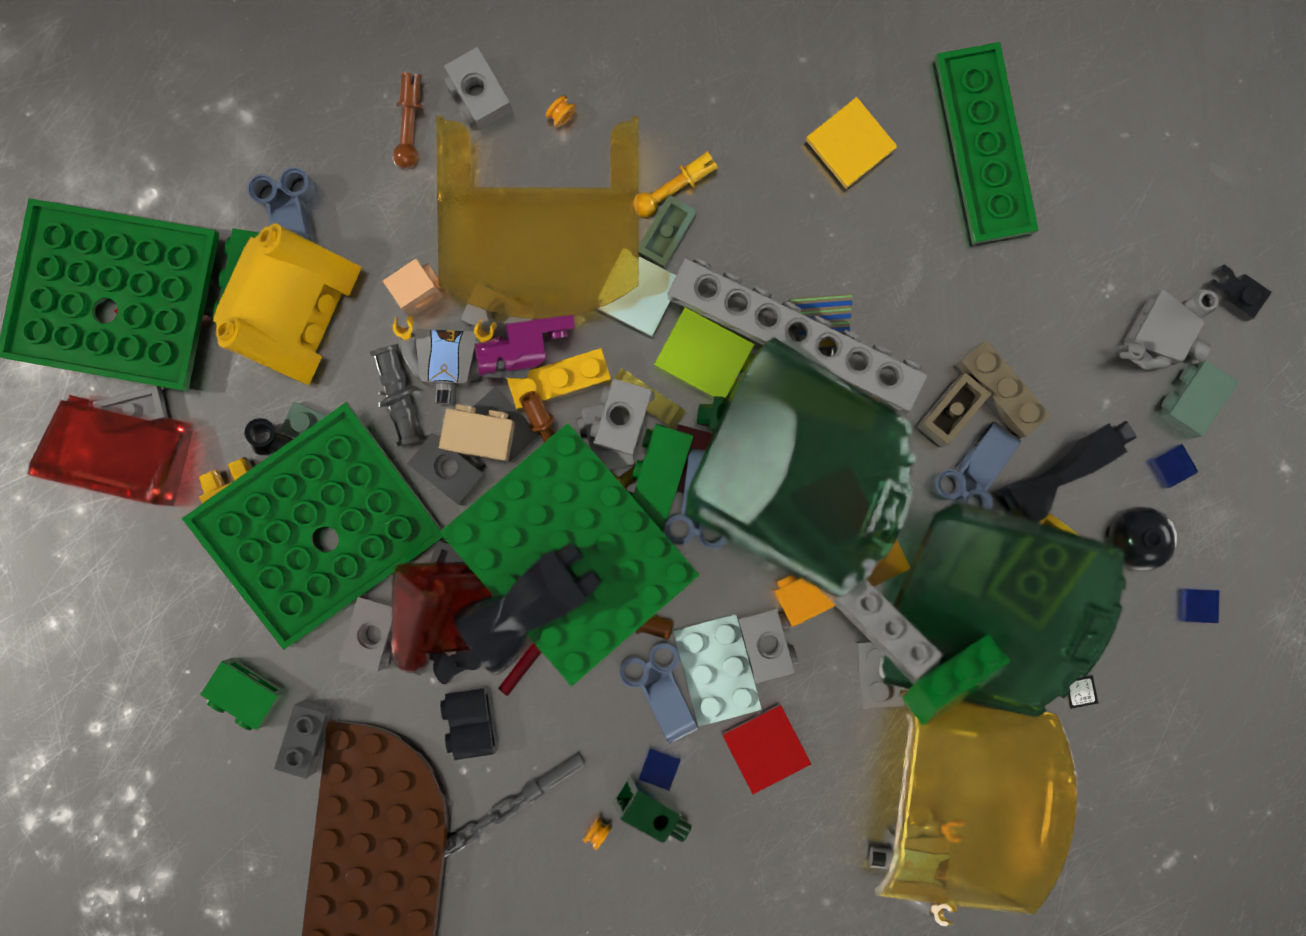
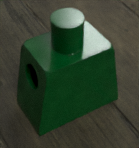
[612,775,692,843]

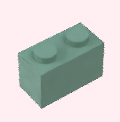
[1159,360,1239,439]

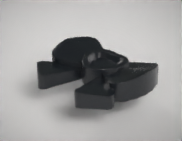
[429,636,480,684]

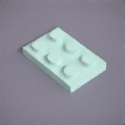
[673,613,762,727]

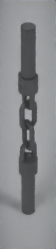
[445,754,585,857]

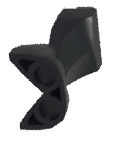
[997,421,1137,530]
[452,542,603,675]

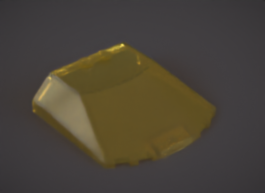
[874,690,1077,915]

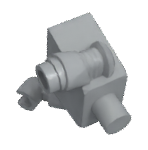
[1120,289,1219,370]

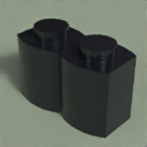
[440,686,496,760]

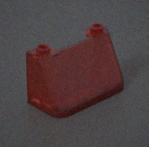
[27,395,193,506]
[392,562,493,672]

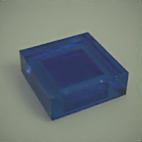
[1151,444,1199,488]
[1182,589,1220,623]
[638,747,681,791]

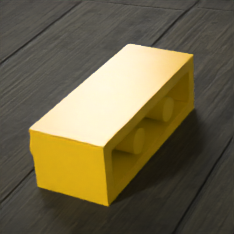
[507,348,612,412]

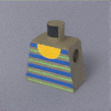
[788,294,852,356]

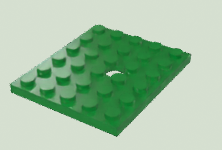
[0,198,220,392]
[181,402,443,650]
[439,423,700,687]

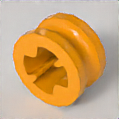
[545,95,577,128]
[582,816,613,850]

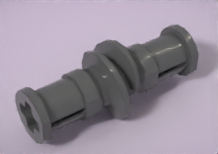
[370,344,426,446]

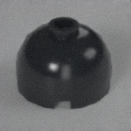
[1107,507,1177,571]

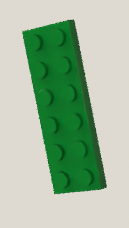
[935,42,1039,245]

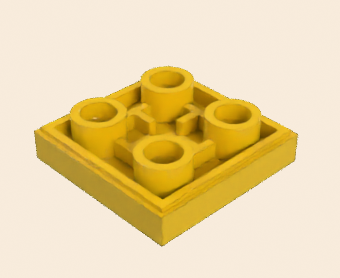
[806,97,898,189]

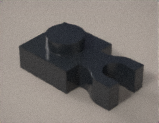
[1206,264,1272,320]

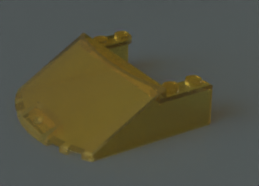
[436,116,639,319]

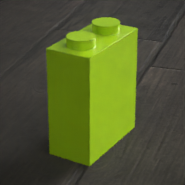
[654,307,756,401]

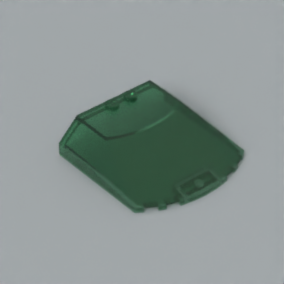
[687,337,915,598]
[879,501,1126,717]

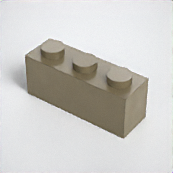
[954,340,1051,439]

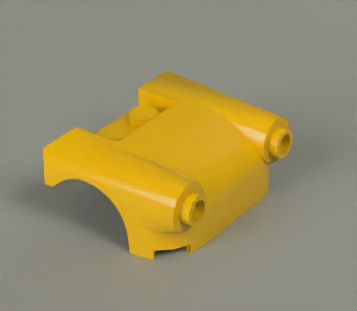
[213,223,362,385]

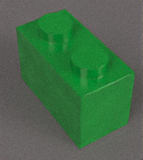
[200,658,285,731]

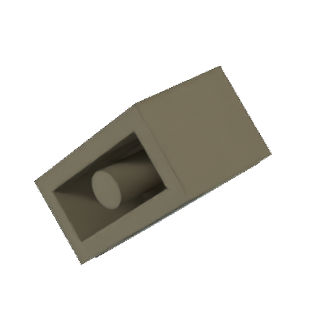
[916,373,991,447]

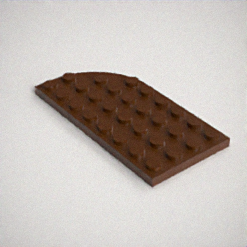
[302,720,448,936]

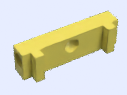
[609,368,686,429]

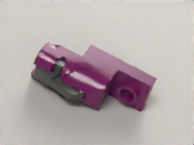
[475,315,575,379]

